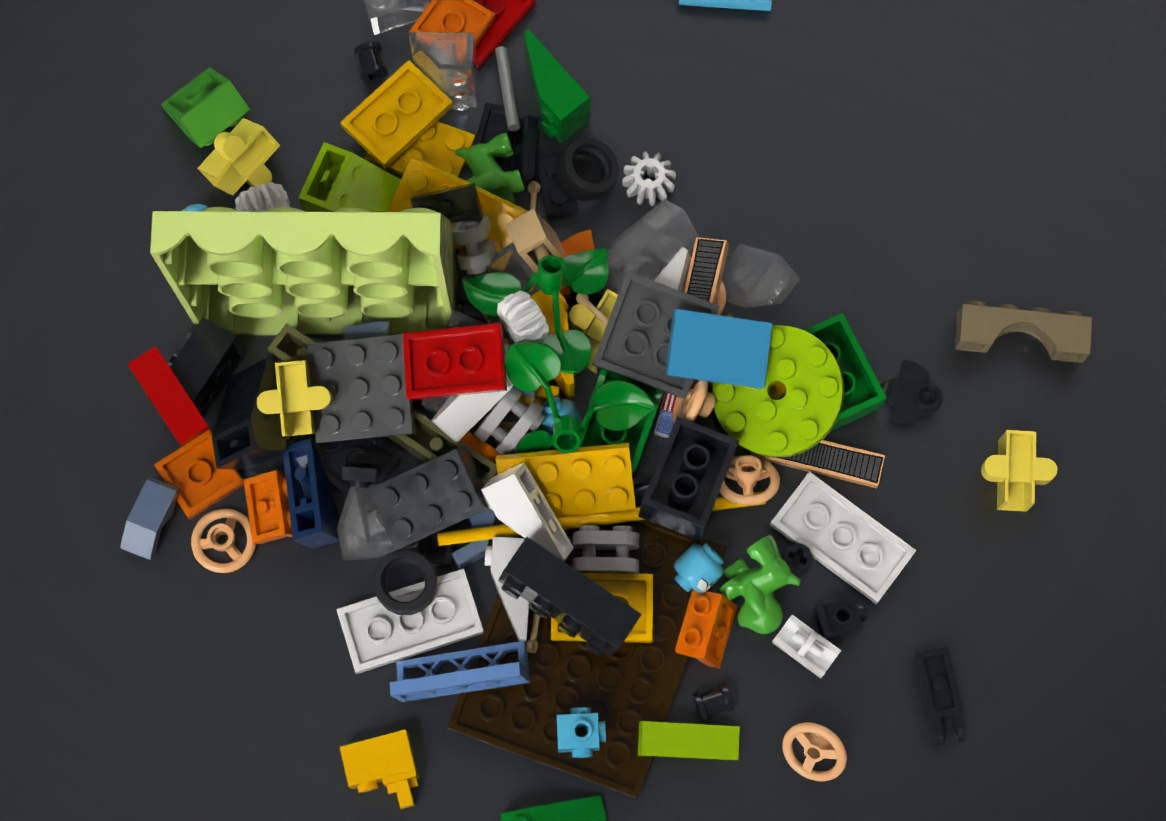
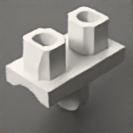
[772,615,841,679]

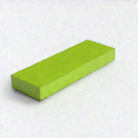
[638,721,740,760]

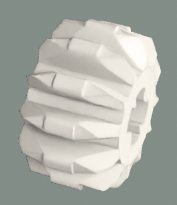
[622,151,676,206]
[235,182,290,212]
[497,290,549,343]

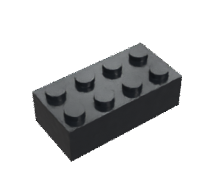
[498,537,642,657]

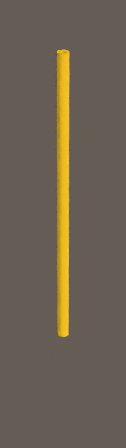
[437,491,766,546]

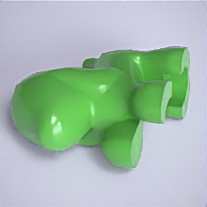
[455,132,525,204]
[718,535,801,634]

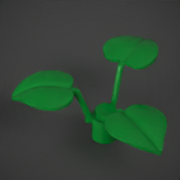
[463,248,609,374]
[505,342,655,454]

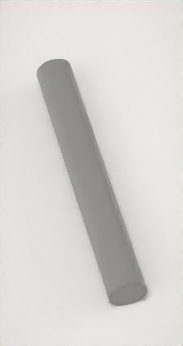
[495,46,520,131]

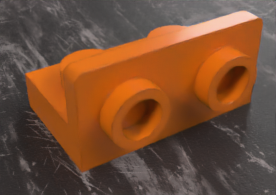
[244,470,292,544]
[675,590,738,669]

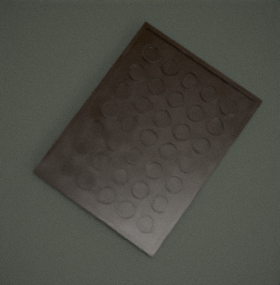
[447,516,727,800]

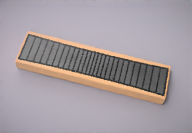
[684,237,729,304]
[750,440,885,489]

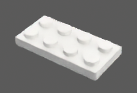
[770,472,916,604]
[336,569,484,674]

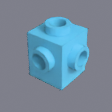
[557,707,606,758]

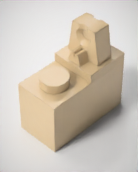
[506,208,566,273]

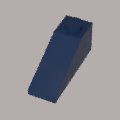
[283,438,341,549]

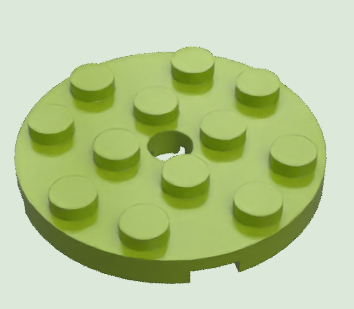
[712,325,844,457]

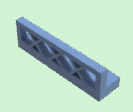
[390,641,530,702]

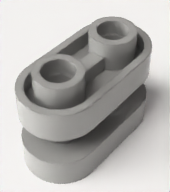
[452,214,497,274]
[473,386,545,455]
[572,525,639,574]

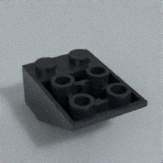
[212,357,288,470]

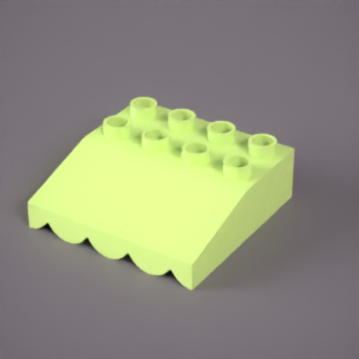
[150,207,458,336]

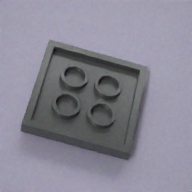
[592,271,720,400]
[307,334,416,443]

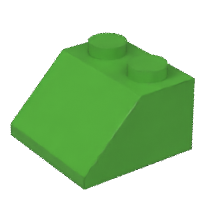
[161,67,250,148]

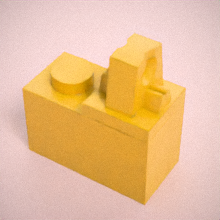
[339,729,419,809]

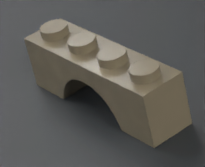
[955,301,1092,363]

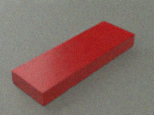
[127,346,210,447]

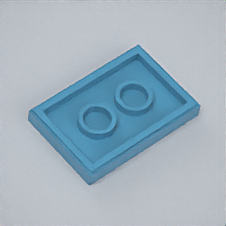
[665,309,772,389]

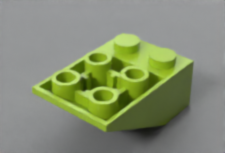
[298,142,401,212]

